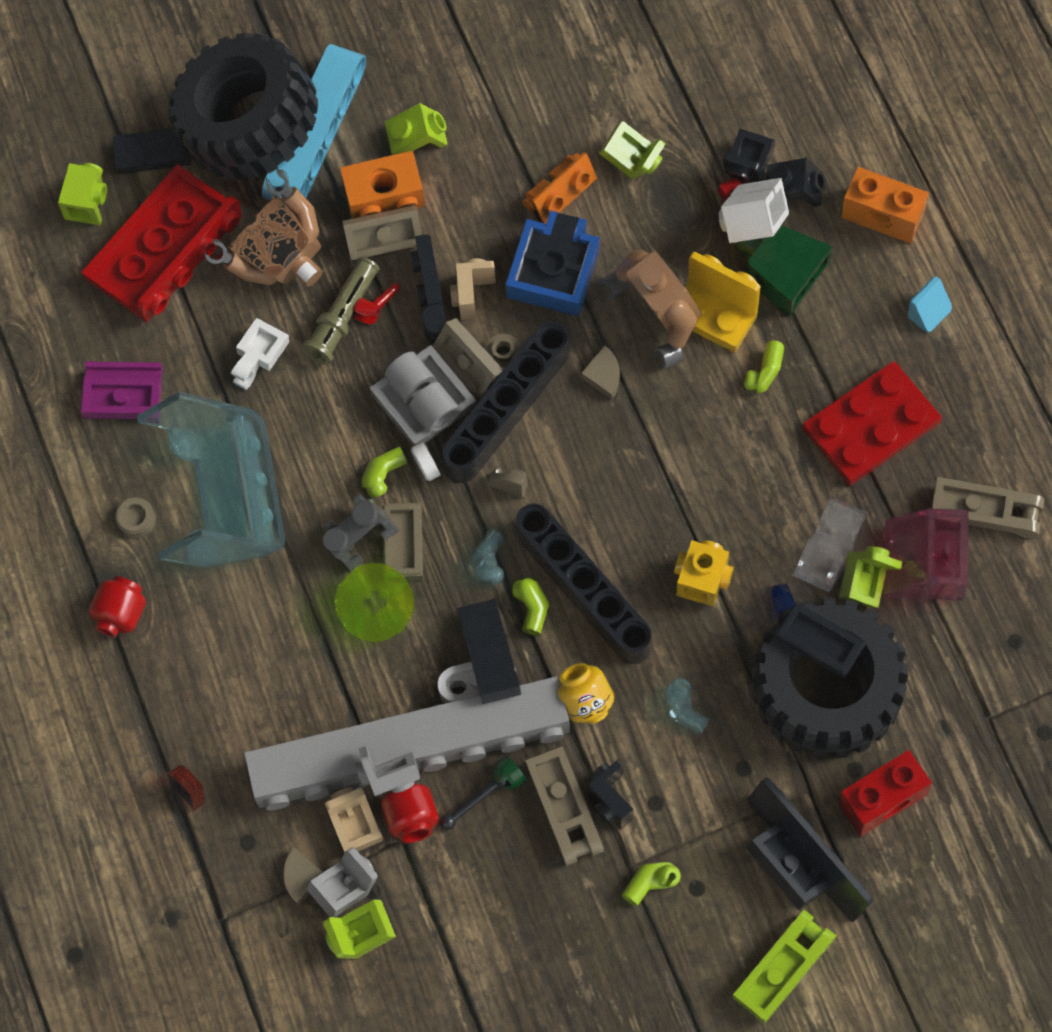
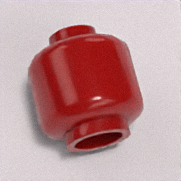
[88,576,146,637]
[381,783,439,843]

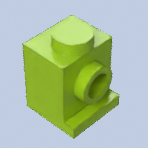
[58,163,107,225]

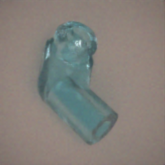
[471,528,505,587]
[665,678,710,736]

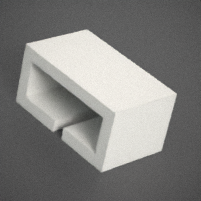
[719,178,789,243]

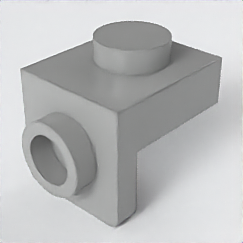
[355,746,421,796]
[306,847,378,917]

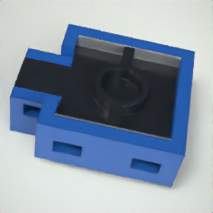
[506,211,600,316]

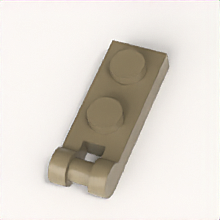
[930,477,1045,539]
[525,746,604,866]

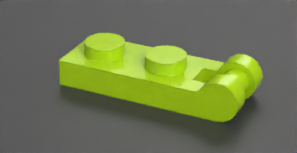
[732,909,837,1024]

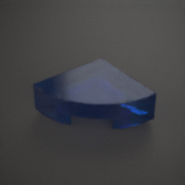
[770,583,795,621]

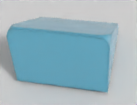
[907,276,952,333]

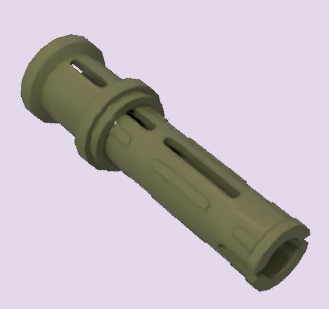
[301,257,380,365]

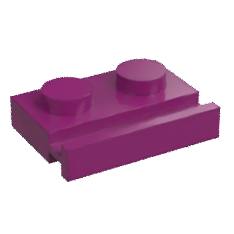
[81,361,163,419]

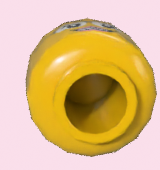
[558,663,614,724]

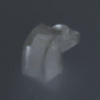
[793,497,867,592]

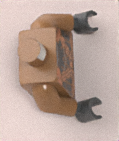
[203,169,323,287]
[598,249,703,369]

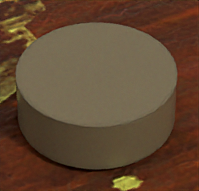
[115,497,156,538]

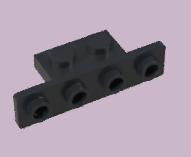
[746,777,873,922]

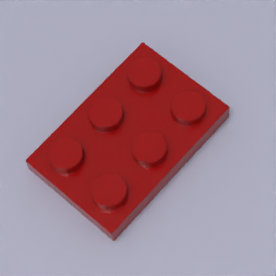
[802,360,942,487]

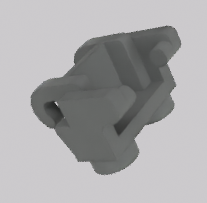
[322,493,400,571]

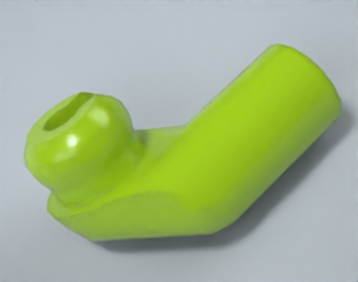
[744,340,784,394]
[361,447,407,498]
[512,578,549,636]
[621,862,681,906]

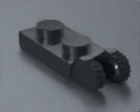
[410,234,446,344]

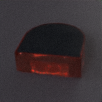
[167,765,205,811]

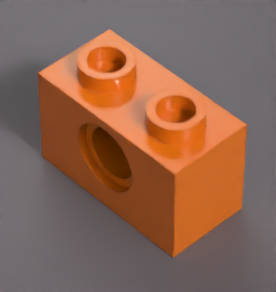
[340,150,425,219]
[841,167,929,244]

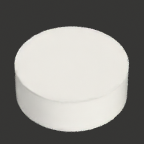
[411,441,441,482]

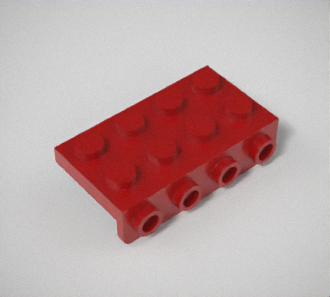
[81,164,242,323]

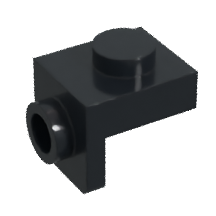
[723,129,776,184]
[766,157,826,207]
[588,759,633,830]

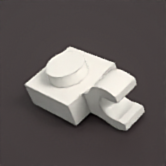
[231,318,290,390]

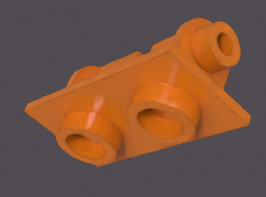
[522,152,597,226]

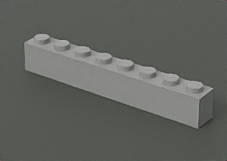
[245,676,570,810]

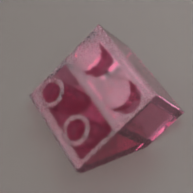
[883,508,969,601]

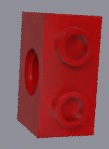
[838,750,932,837]

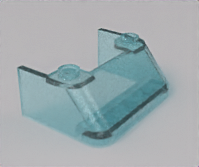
[137,391,285,568]

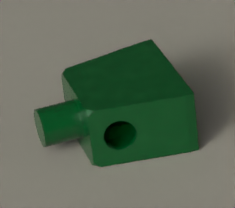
[735,225,832,317]

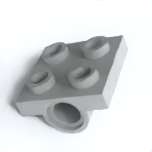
[370,345,477,446]

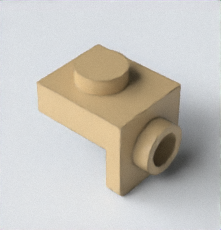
[450,258,496,321]
[325,787,383,853]

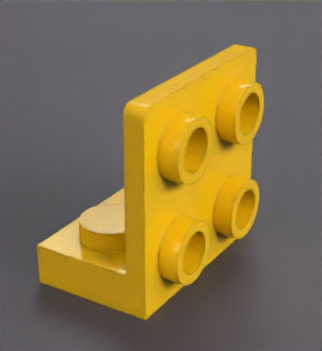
[685,251,760,353]

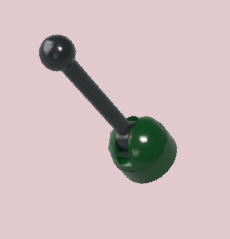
[440,755,527,830]

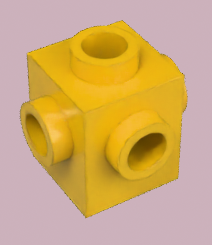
[674,540,734,607]

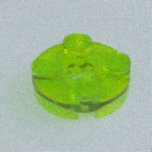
[335,563,415,642]

